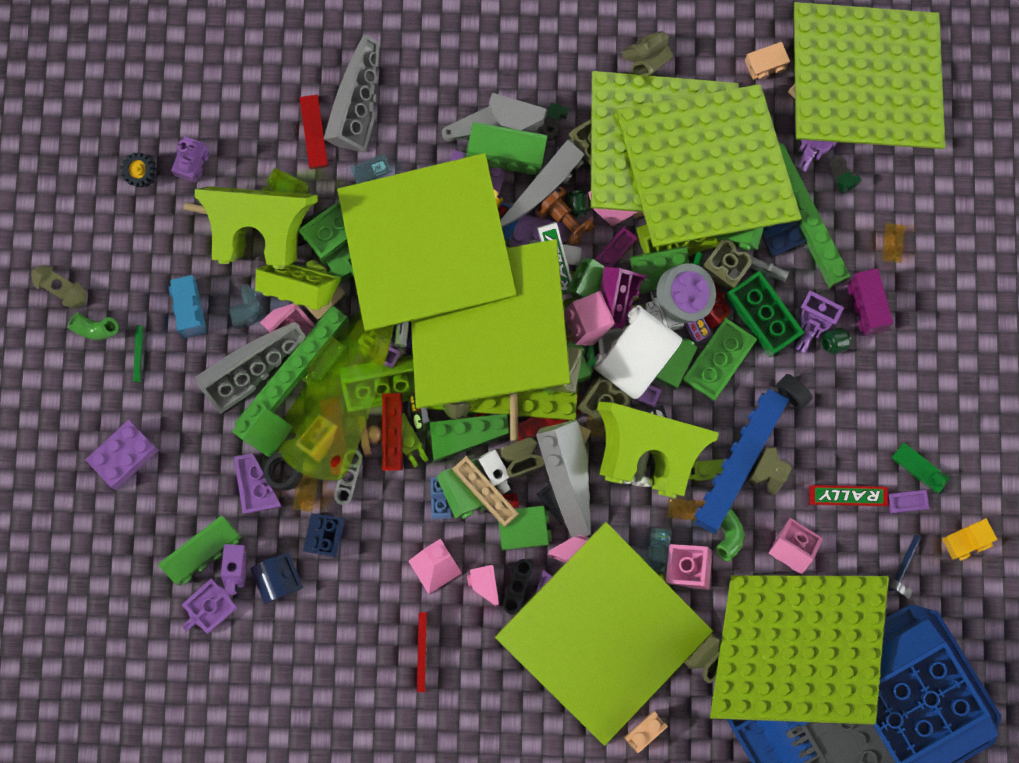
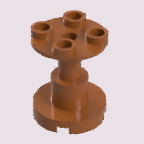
[536,187,595,246]

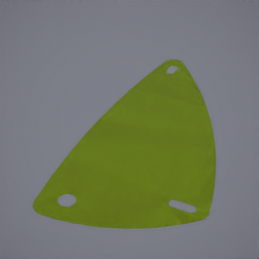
[277,309,394,481]

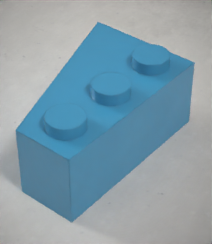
[168,275,207,338]

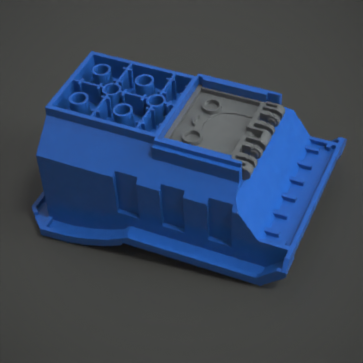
[726,604,1002,763]

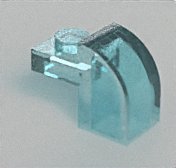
[229,284,262,329]
[647,527,672,573]

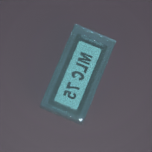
[350,154,392,184]

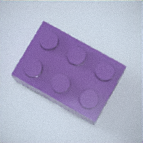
[85,420,159,490]

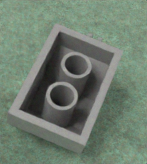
[442,93,546,142]

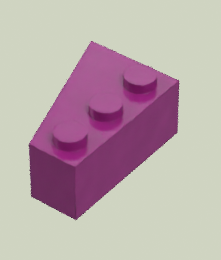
[600,267,647,329]

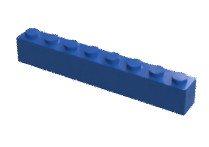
[694,388,789,535]

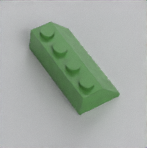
[466,122,547,175]
[158,515,242,586]

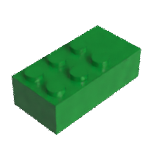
[725,270,804,358]

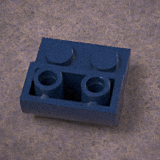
[303,513,346,558]
[250,552,304,605]

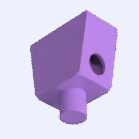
[221,544,248,595]

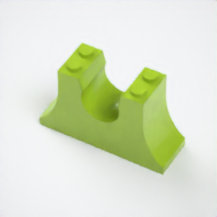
[195,186,318,269]
[597,402,719,498]

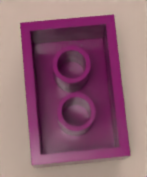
[847,268,893,336]

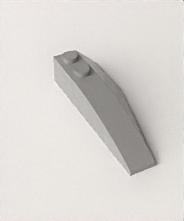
[324,34,380,153]
[500,140,585,228]
[195,322,306,414]
[536,420,591,538]

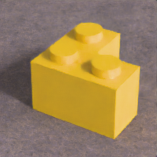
[942,518,997,561]

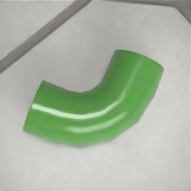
[67,312,119,340]
[716,509,745,562]

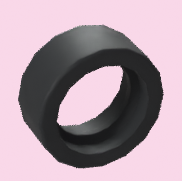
[776,374,813,410]
[264,452,303,491]

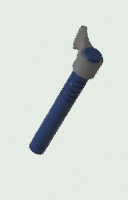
[889,535,922,599]

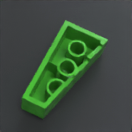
[430,414,509,463]

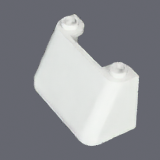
[592,305,682,399]

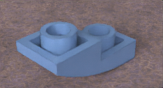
[431,477,451,519]

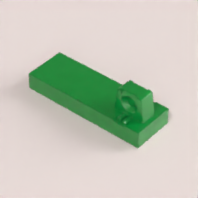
[891,442,950,494]

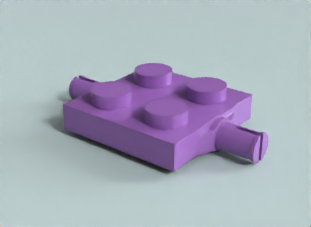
[182,578,238,634]

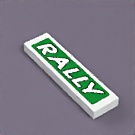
[537,222,573,300]

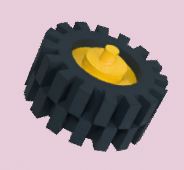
[120,152,158,187]

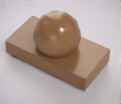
[357,416,382,457]

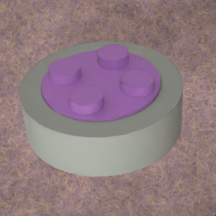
[657,264,716,323]

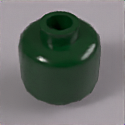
[566,189,591,217]
[821,328,851,355]

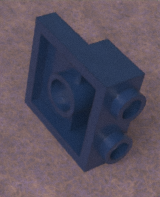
[761,220,807,258]

